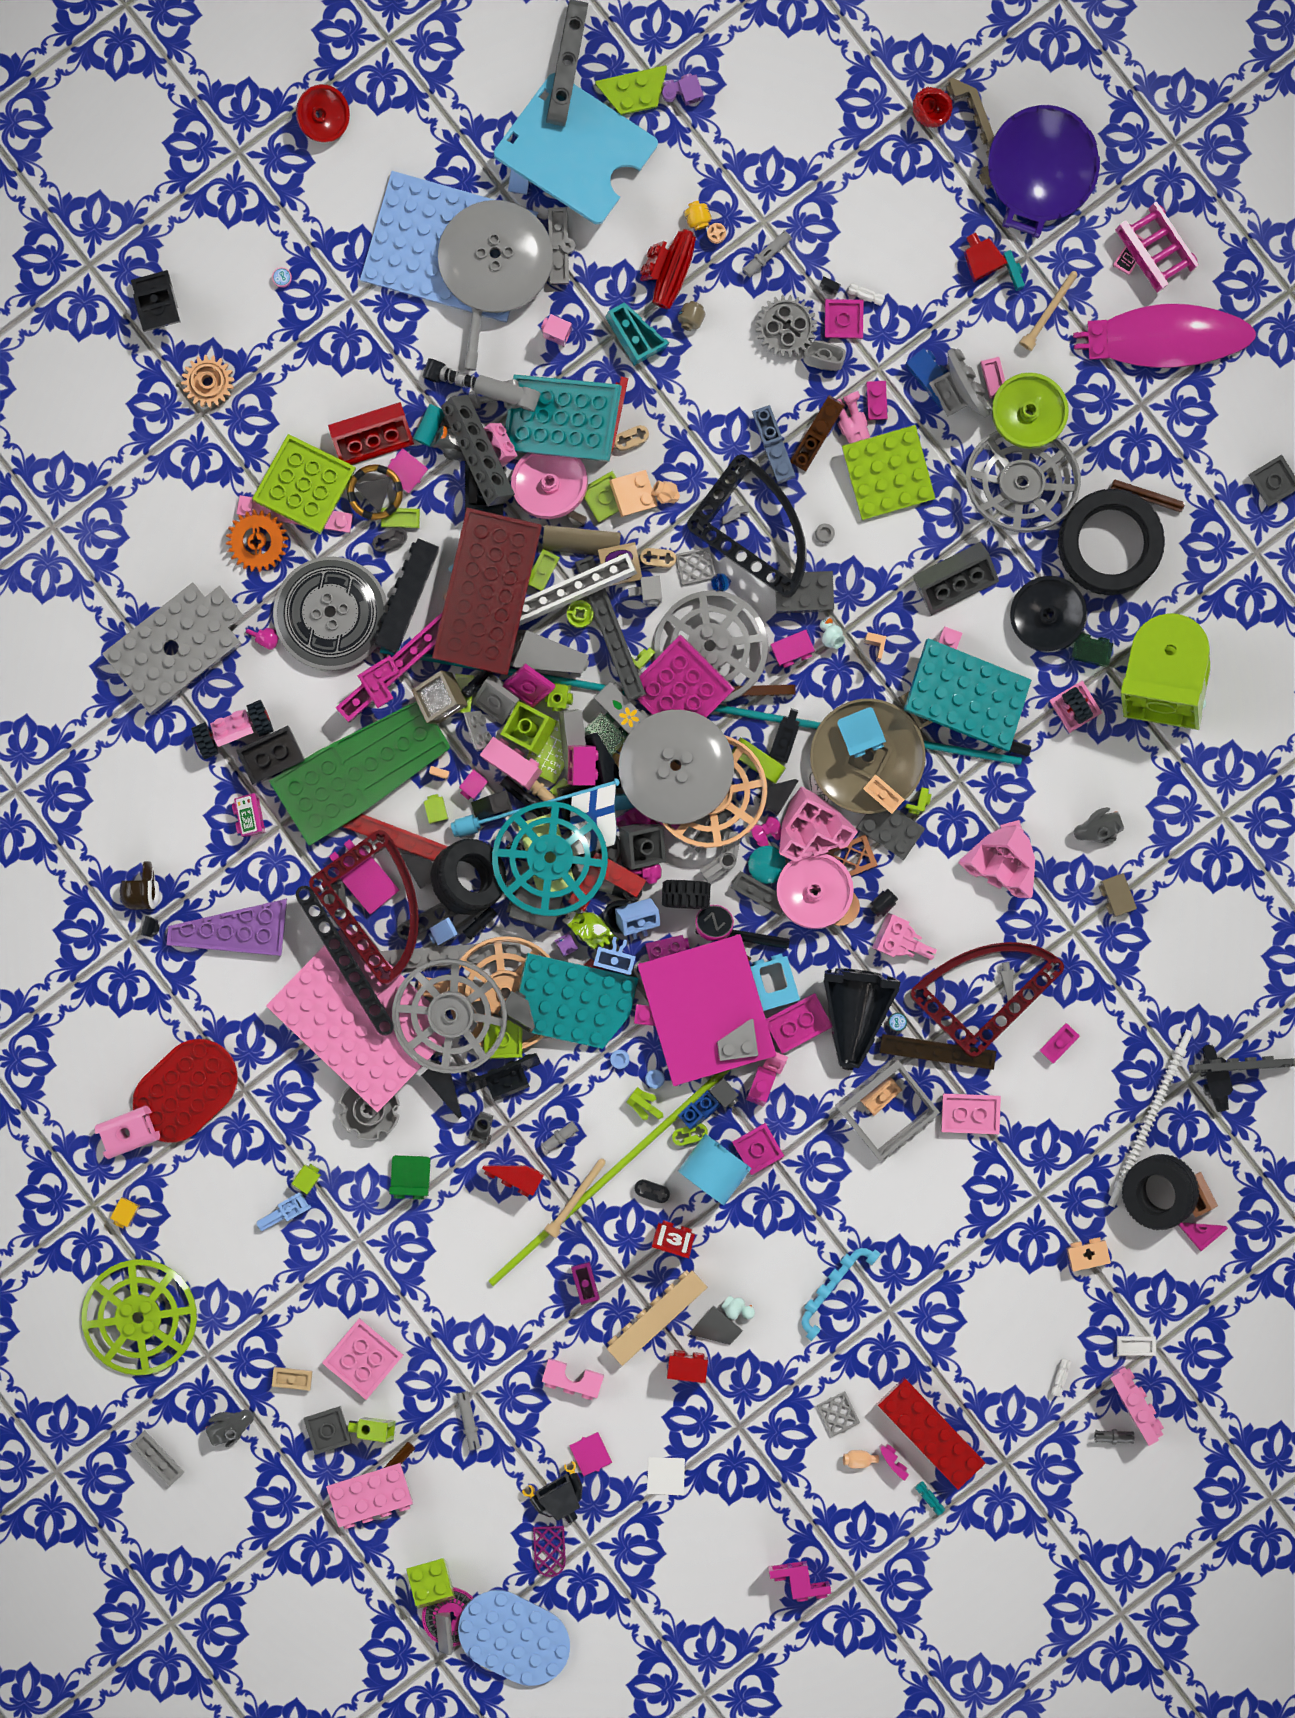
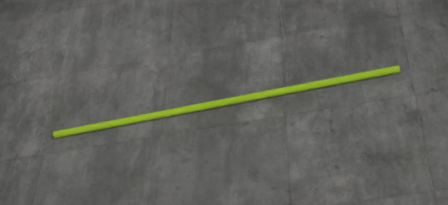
[488,1069,732,1286]

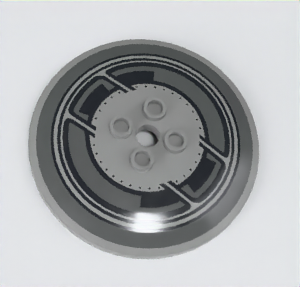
[273,557,388,671]

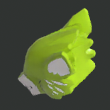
[562,911,619,950]

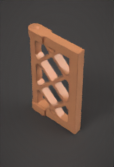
[825,834,878,876]

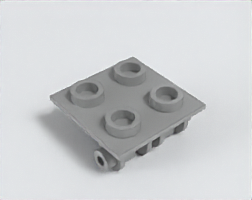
[463,711,492,752]

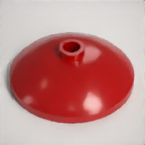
[296,84,350,142]

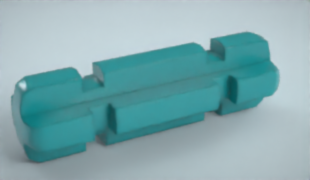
[915,1481,945,1516]

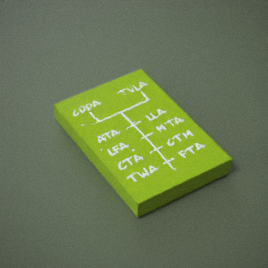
[526,716,564,784]

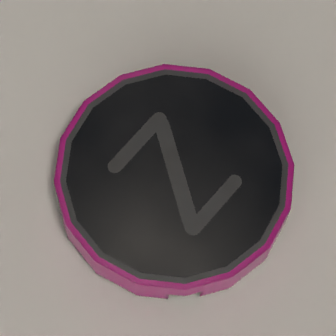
[695,905,734,941]

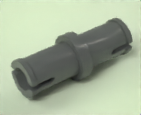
[1094,1429,1135,1445]

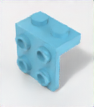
[837,707,886,758]

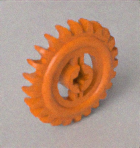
[226,509,289,572]

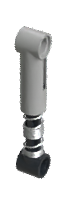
[422,358,541,412]

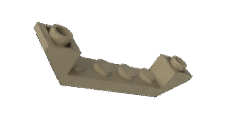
[946,78,994,189]

